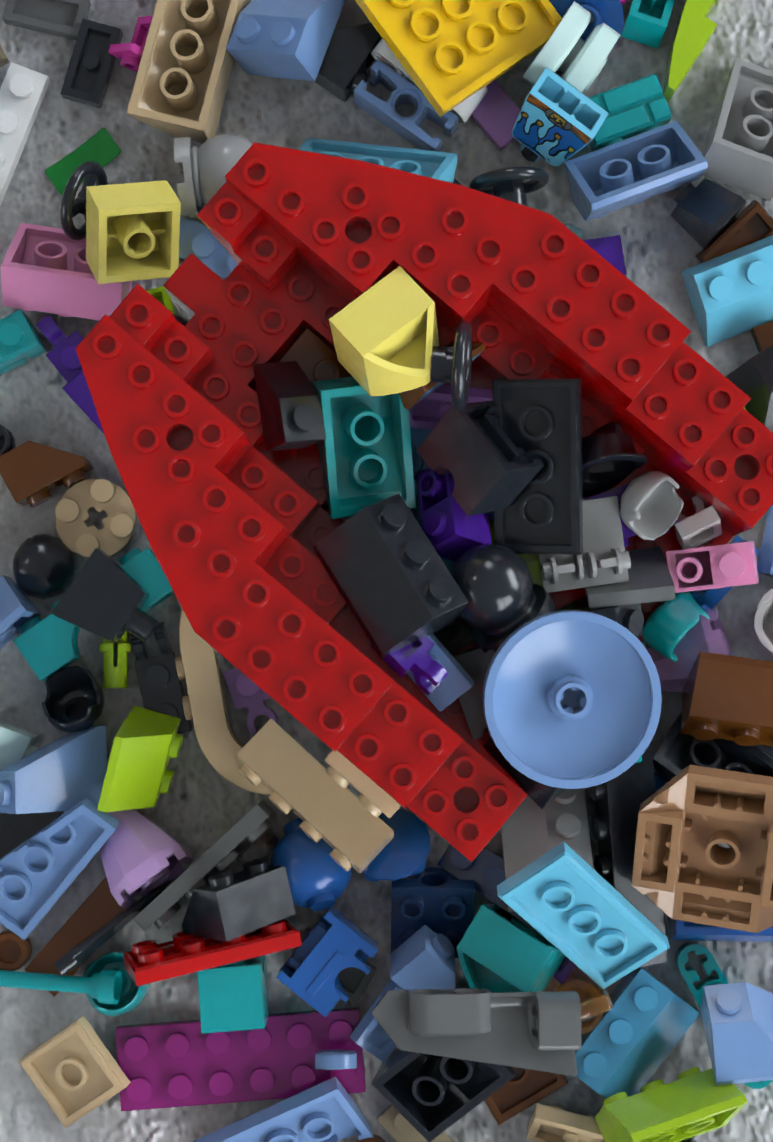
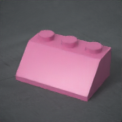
[1,223,133,322]

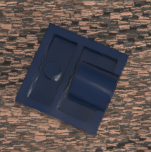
[390,867,475,958]

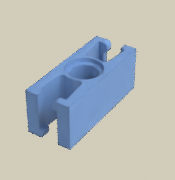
[354,59,459,152]

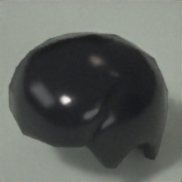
[13,534,74,600]
[42,665,105,732]

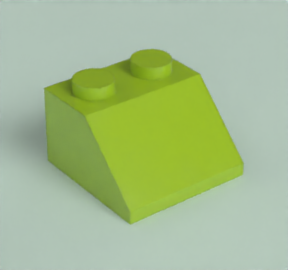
[97,705,184,812]

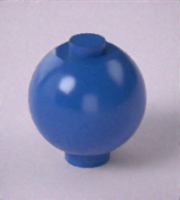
[271,818,352,911]

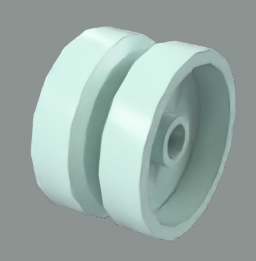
[522,1,620,93]

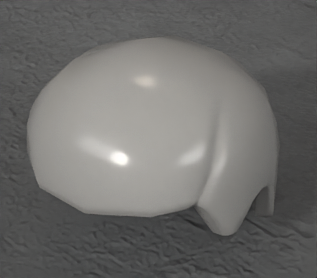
[620,471,684,540]

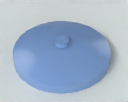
[482,610,662,789]

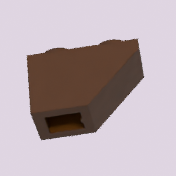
[0,441,94,508]

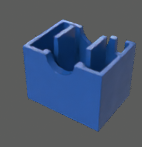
[276,906,379,1017]

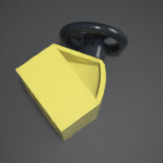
[60,161,181,284]
[329,266,472,411]

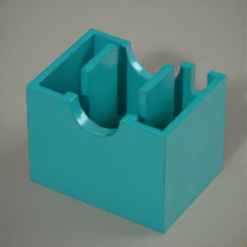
[197,955,270,1034]

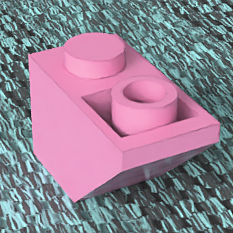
[666,541,759,593]

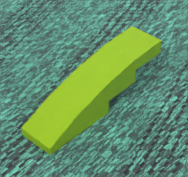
[663,0,718,103]

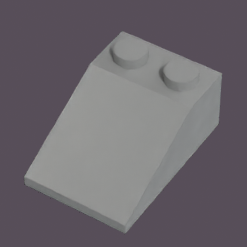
[702,58,773,201]

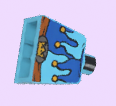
[511,67,609,166]

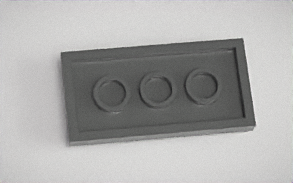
[134,799,273,931]

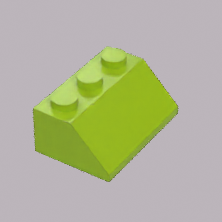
[595,1067,748,1142]

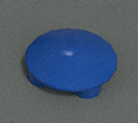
[362,809,431,882]

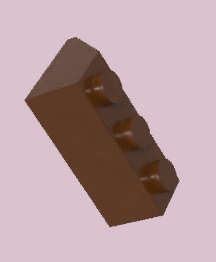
[680,651,773,746]

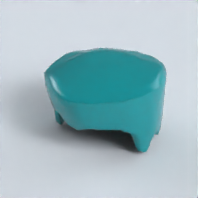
[641,592,710,662]
[83,951,149,1016]

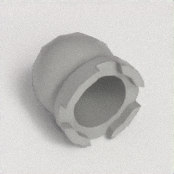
[173,134,253,218]

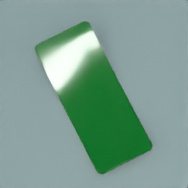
[45,128,121,195]

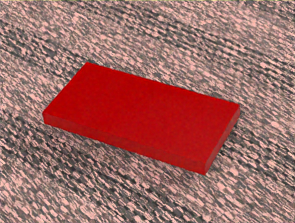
[122,918,302,986]

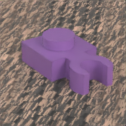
[222,668,278,735]

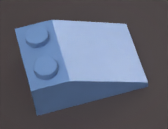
[226,0,345,81]

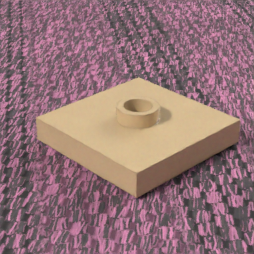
[18,1015,131,1128]

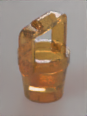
[553,979,613,1034]

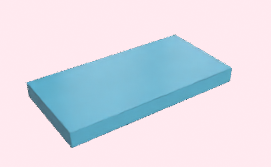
[497,841,670,989]

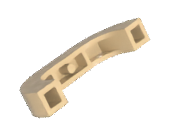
[175,609,272,795]

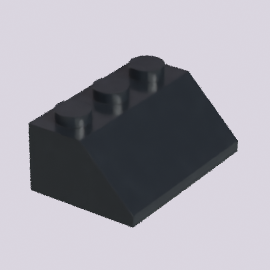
[313,493,468,658]

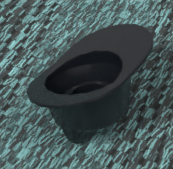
[582,421,647,497]

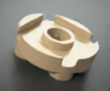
[55,479,137,558]

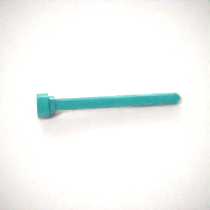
[0,969,123,1004]

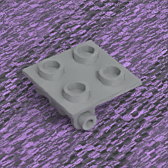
[538,496,631,593]

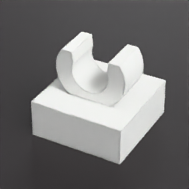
[674,496,722,549]

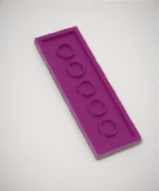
[115,1007,366,1111]

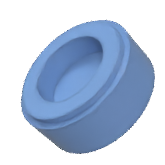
[315,1050,357,1070]

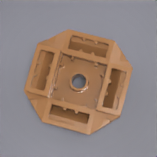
[631,765,773,933]

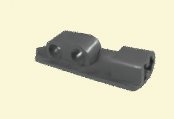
[371,988,581,1076]

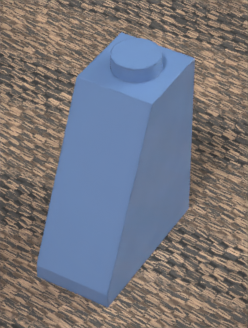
[0,726,107,814]

